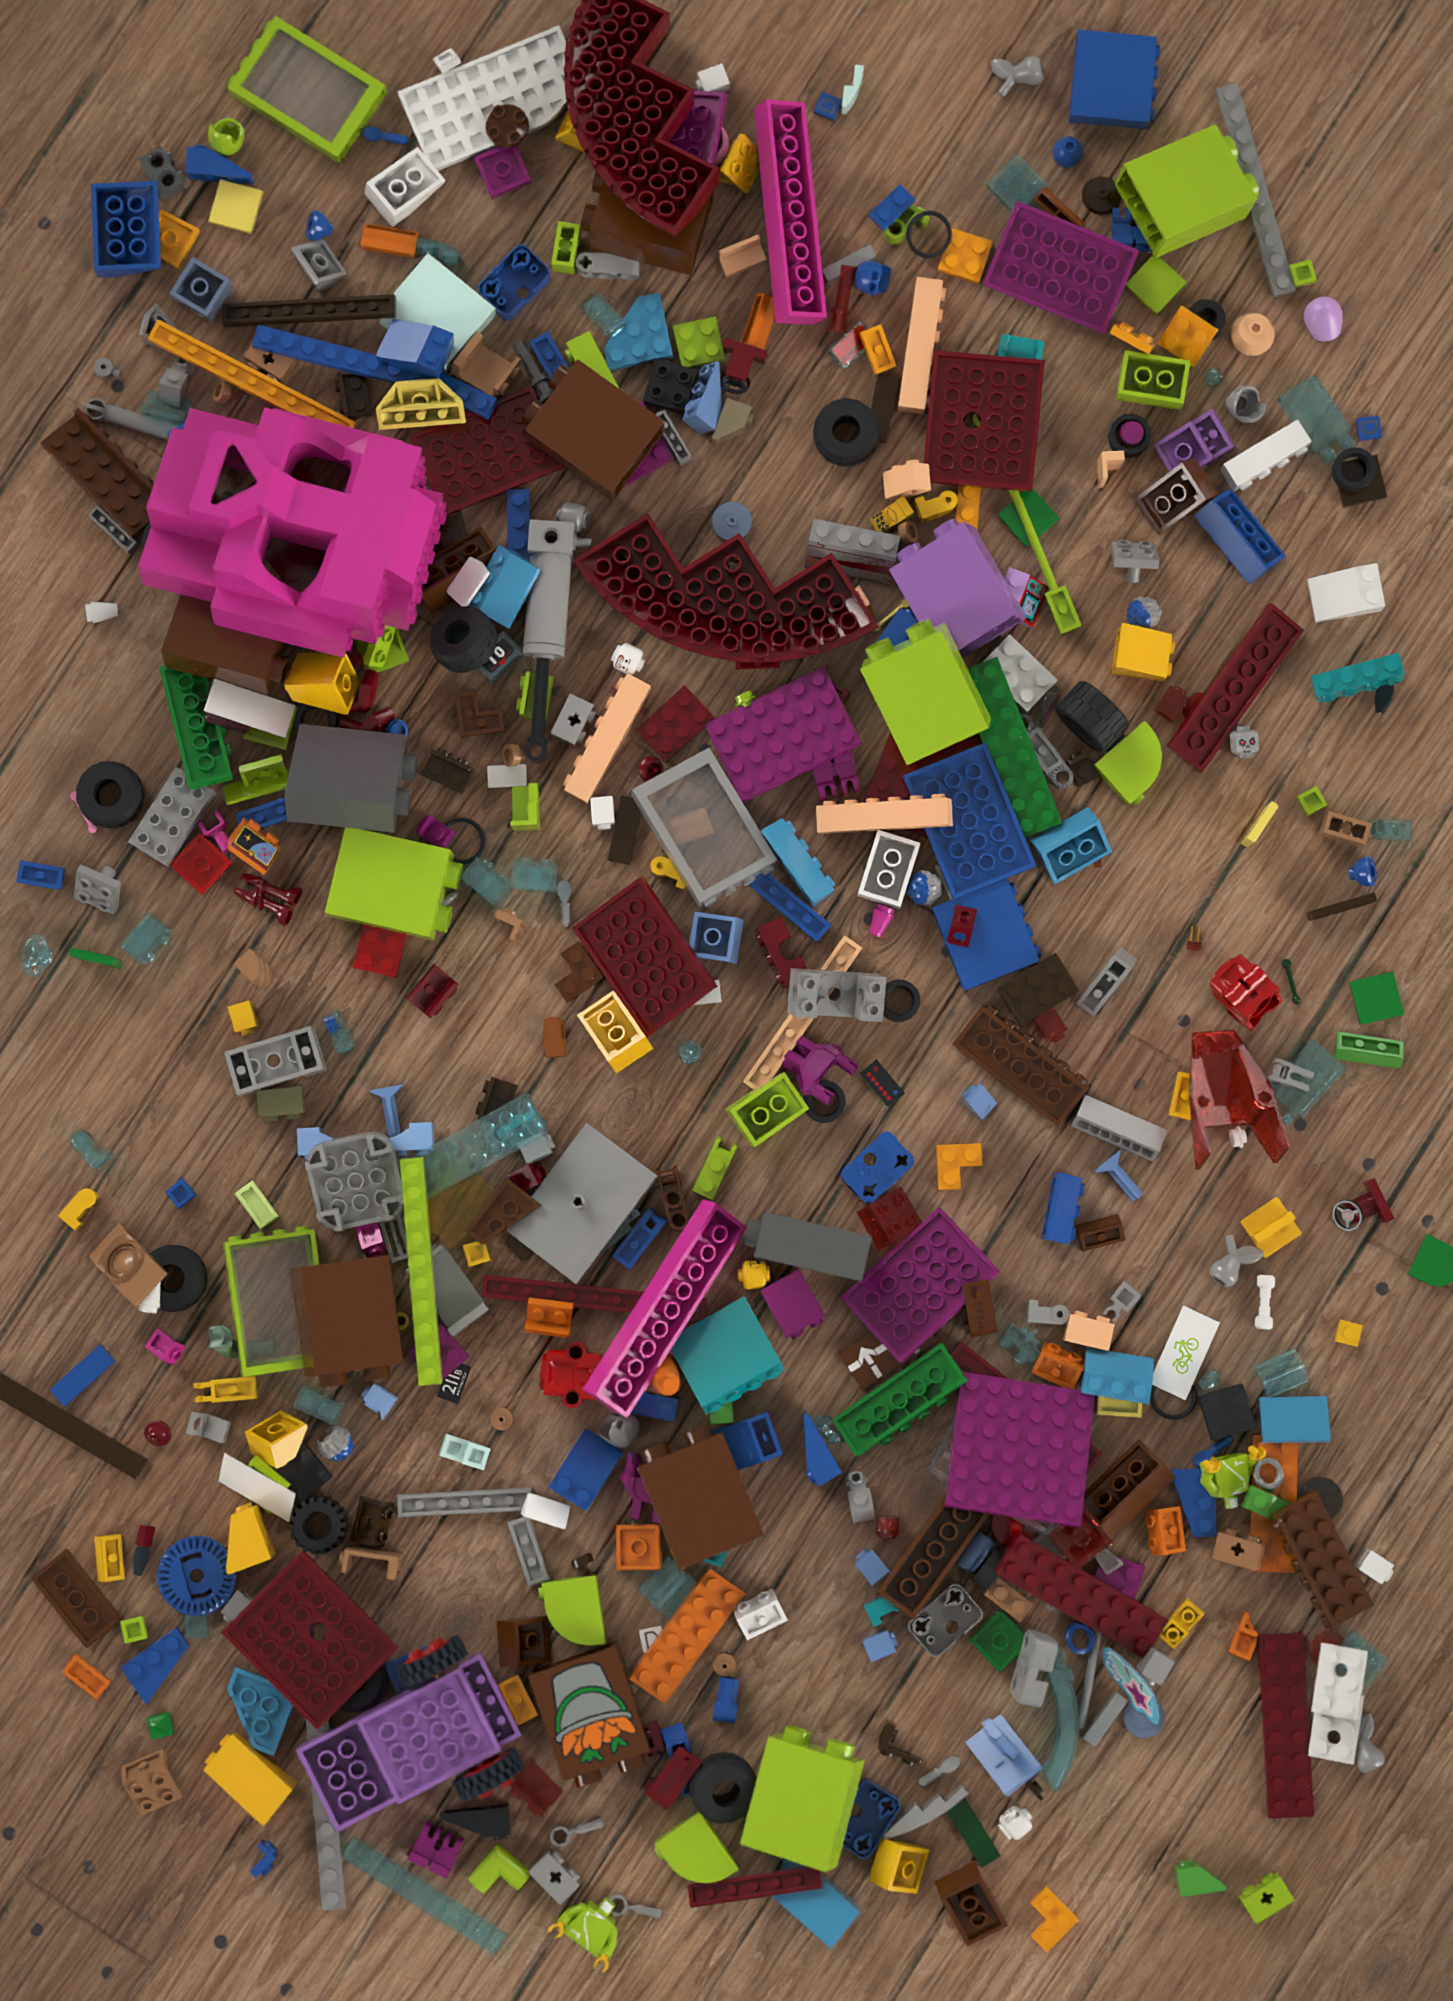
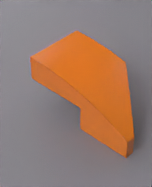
[1227,1612,1258,1662]

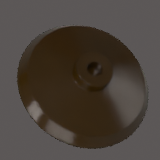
[1082,176,1121,215]

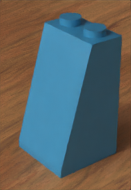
[772,1859,860,1949]

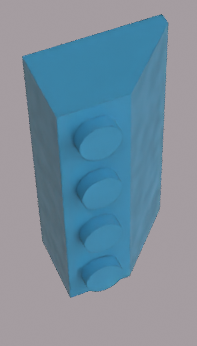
[761,818,835,908]

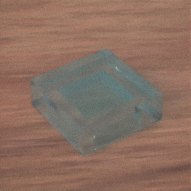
[184,1614,209,1638]

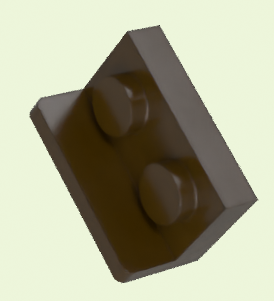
[334,372,373,420]
[421,748,474,794]
[475,1077,518,1127]
[350,1496,394,1547]

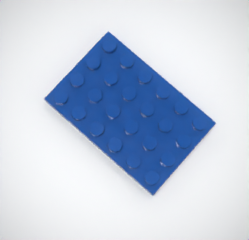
[903,743,1036,900]

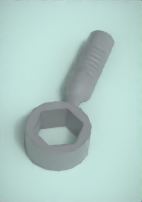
[550,1818,604,1847]
[609,1894,662,1919]

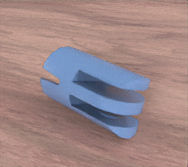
[956,1530,996,1573]

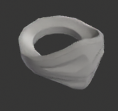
[1254,1458,1284,1492]

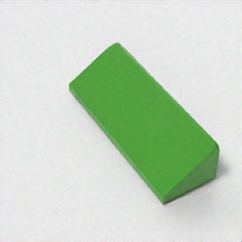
[1334,1031,1404,1068]

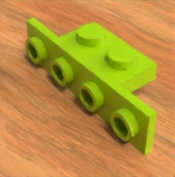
[223,755,290,805]

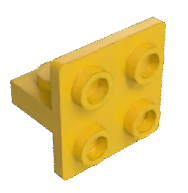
[719,134,760,194]
[1240,1197,1302,1258]

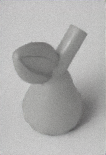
[991,56,1044,97]
[1209,1235,1264,1287]
[1337,1713,1385,1773]

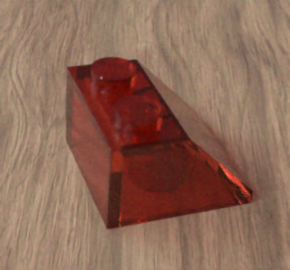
[1048,1506,1113,1570]

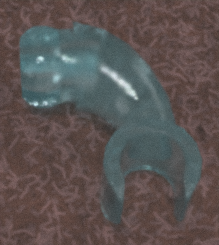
[814,1415,844,1445]

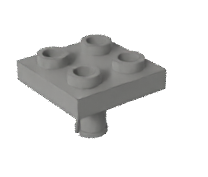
[1111,540,1159,583]
[74,864,121,915]

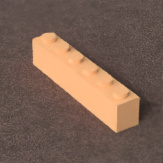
[898,277,946,415]
[563,673,651,805]
[816,794,953,834]

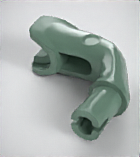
[208,1326,277,1359]

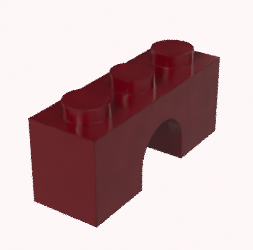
[755,917,807,990]

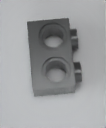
[138,146,186,202]

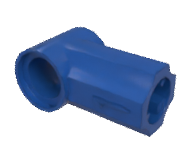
[713,1676,739,1724]

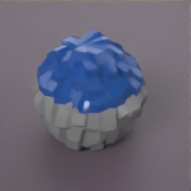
[1126,596,1162,629]
[906,870,942,905]
[317,1425,354,1461]

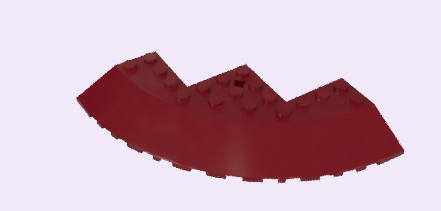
[564,0,719,237]
[573,513,879,662]

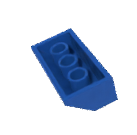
[1194,488,1286,584]

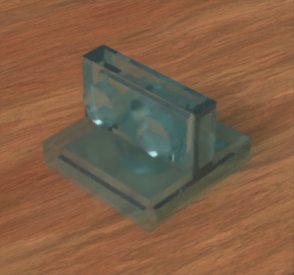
[638,1556,697,1620]

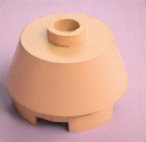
[1231,313,1275,356]

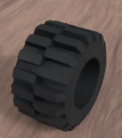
[289,1495,349,1555]

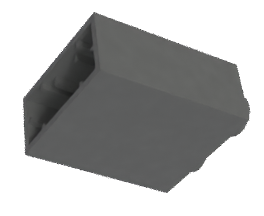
[285,724,418,833]
[744,1212,872,1281]

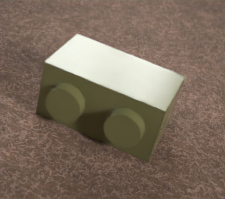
[256,1086,306,1122]

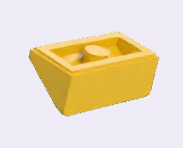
[94,1534,125,1582]

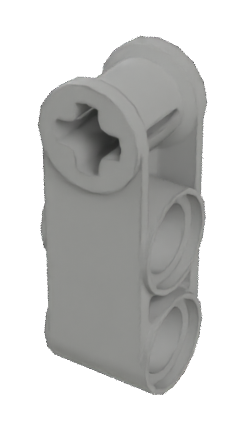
[576,252,640,280]

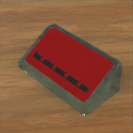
[828,321,867,369]

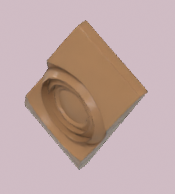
[89,1222,168,1307]

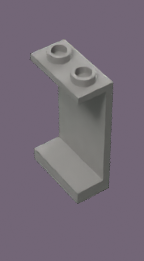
[405,1243,490,1337]

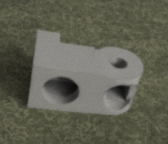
[1026,1299,1070,1324]

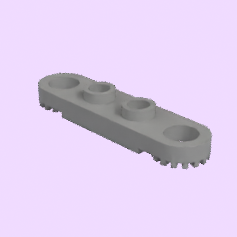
[1020,713,1073,789]

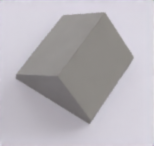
[291,239,347,294]

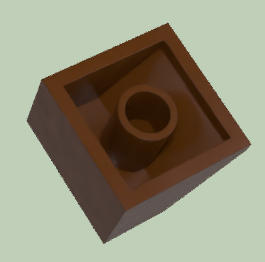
[496,1616,551,1668]

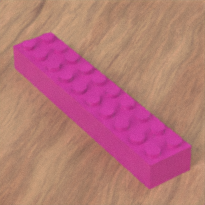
[754,99,827,325]
[582,1199,747,1418]

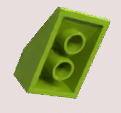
[725,1072,809,1147]

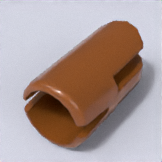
[543,1017,567,1058]

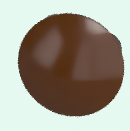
[486,104,529,148]

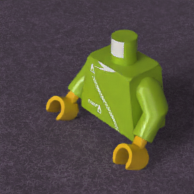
[1199,1445,1266,1508]
[547,1897,617,1973]

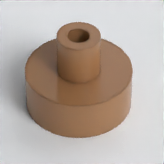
[213,380,236,404]
[895,521,918,545]
[502,744,525,767]
[491,1407,514,1431]
[713,1653,736,1677]

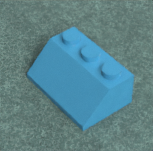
[469,545,541,628]
[1030,807,1112,885]
[1080,1347,1154,1404]

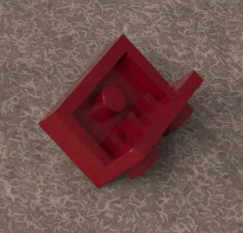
[406,964,459,1018]

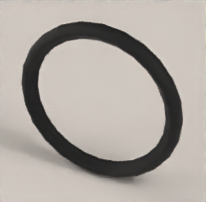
[906,211,952,258]
[445,818,486,864]
[1150,1383,1197,1420]

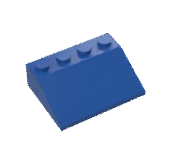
[91,181,161,278]

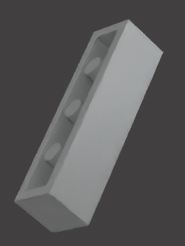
[822,245,877,285]
[656,410,692,466]
[88,505,139,555]
[1082,1691,1128,1747]

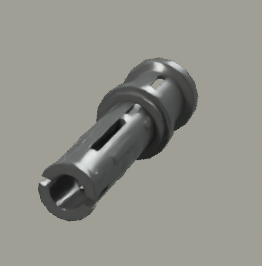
[512,339,553,404]

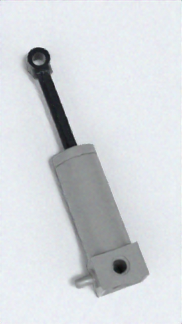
[523,519,592,764]

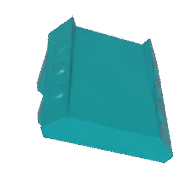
[997,334,1045,360]

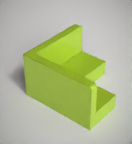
[510,783,540,831]

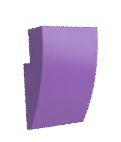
[1154,409,1237,472]

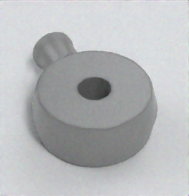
[94,358,121,379]

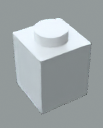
[695,64,730,93]
[590,796,615,830]
[1355,1548,1394,1584]

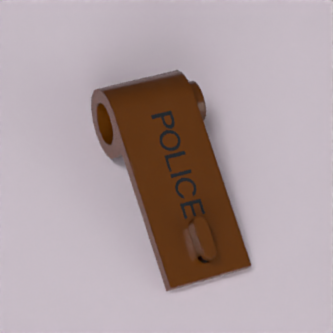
[962,1279,998,1338]

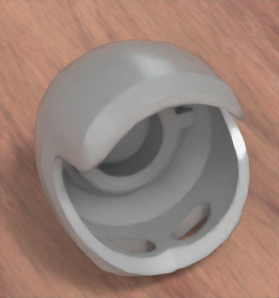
[1226,385,1266,423]
[599,1414,639,1448]

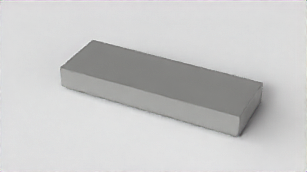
[507,1516,550,1587]

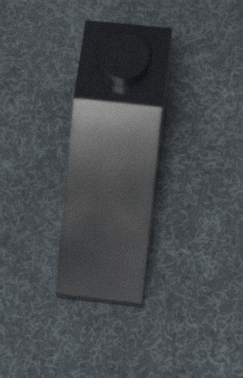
[440,1804,512,1840]

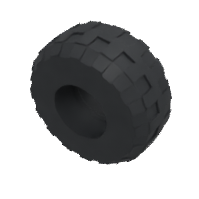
[813,398,879,467]
[430,606,498,673]
[76,761,145,828]
[150,1245,208,1312]
[339,1662,388,1713]
[689,1752,757,1824]

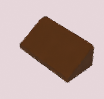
[1075,1214,1125,1252]

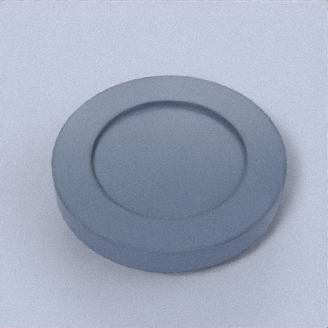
[712,502,752,541]
[1124,1701,1165,1738]

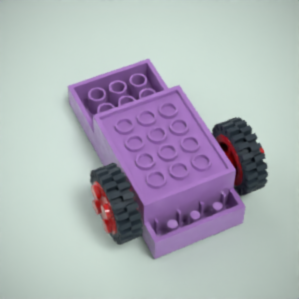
[296,1635,525,1832]

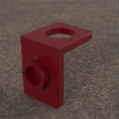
[947,905,977,947]

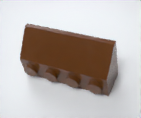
[421,527,497,613]
[1083,1439,1176,1539]

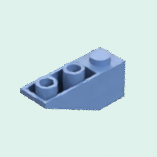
[682,361,722,434]
[961,1083,997,1121]

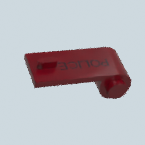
[643,1746,702,1810]

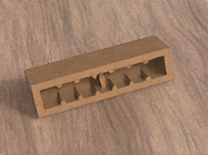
[234,948,272,990]

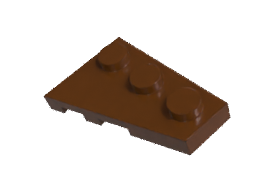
[465,1178,542,1245]

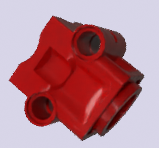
[1209,954,1283,1032]
[540,1341,603,1408]

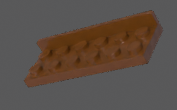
[41,408,154,538]
[952,1004,1089,1126]
[1271,1490,1374,1633]

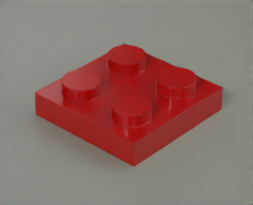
[170,833,233,895]
[353,924,407,978]

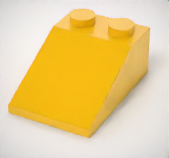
[577,990,653,1074]

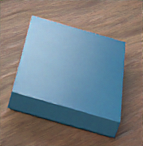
[1258,1396,1331,1443]

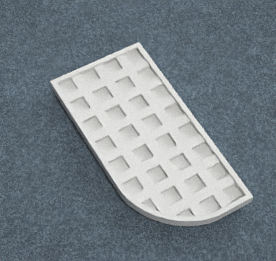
[398,26,567,171]

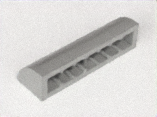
[1071,1095,1167,1162]

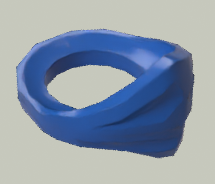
[1065,1621,1095,1655]

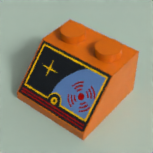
[227,817,280,875]

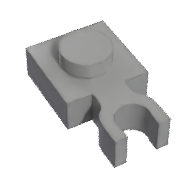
[1103,1280,1142,1322]

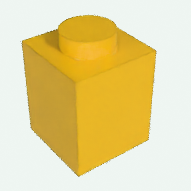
[228,1000,259,1036]

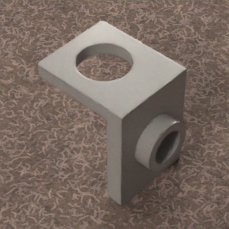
[186,1412,231,1444]

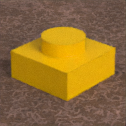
[463,1241,491,1267]
[1334,1319,1363,1347]

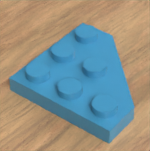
[604,292,673,371]
[227,1666,293,1756]

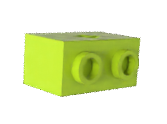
[551,221,581,275]
[1238,1872,1295,1925]

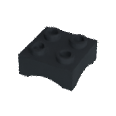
[643,358,698,416]
[1198,1384,1256,1441]
[272,1442,333,1507]

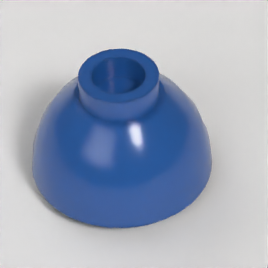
[1053,137,1083,167]
[306,210,333,241]
[1349,856,1377,887]

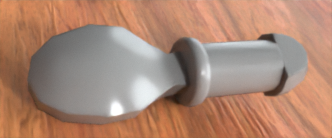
[557,880,572,927]
[918,1756,961,1787]

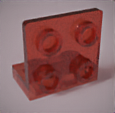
[856,1187,922,1251]
[510,1759,564,1817]

